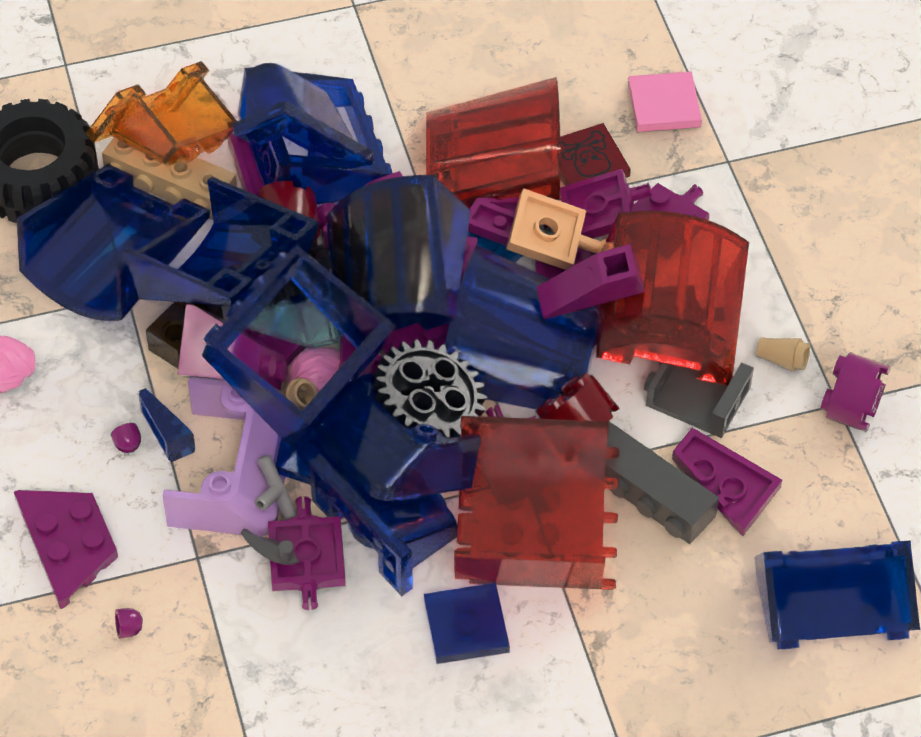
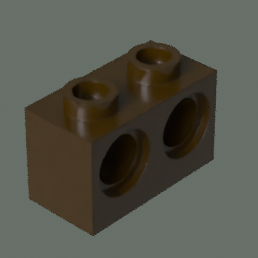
[146,286,224,369]

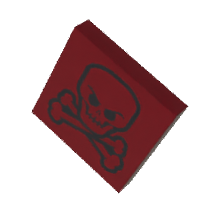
[544,123,631,186]

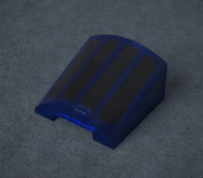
[326,175,470,351]

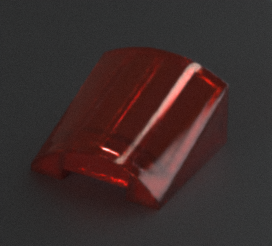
[426,77,561,216]
[596,211,749,386]

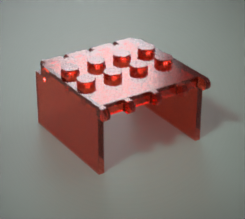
[454,416,620,590]

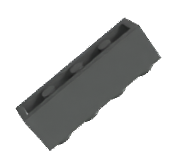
[578,421,719,544]

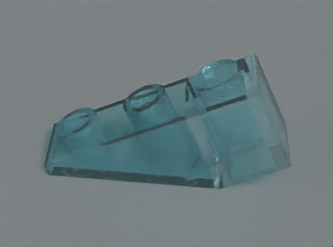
[228,294,343,348]

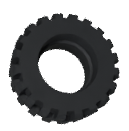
[0,99,99,225]

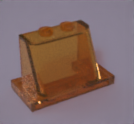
[86,61,239,166]

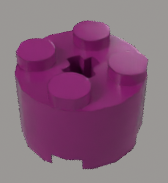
[820,352,890,432]

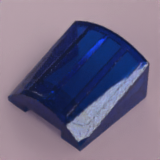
[17,164,210,321]
[122,177,319,308]
[445,245,608,410]

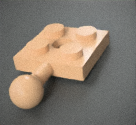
[506,188,622,270]

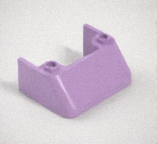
[163,377,294,536]

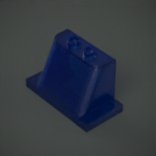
[234,63,373,183]
[309,454,458,597]

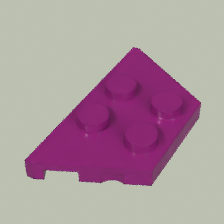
[14,490,118,609]

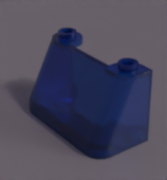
[754,540,920,650]

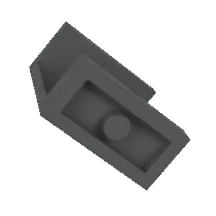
[644,336,754,438]

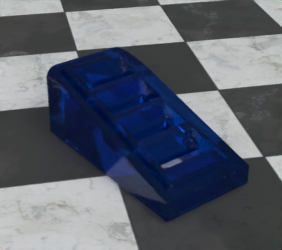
[138,388,195,462]

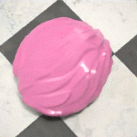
[0,336,35,393]
[287,347,340,406]

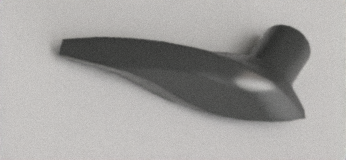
[241,528,299,565]

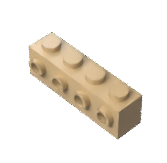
[102,127,238,222]

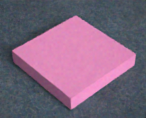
[628,72,702,132]

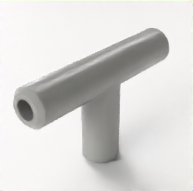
[255,455,297,520]

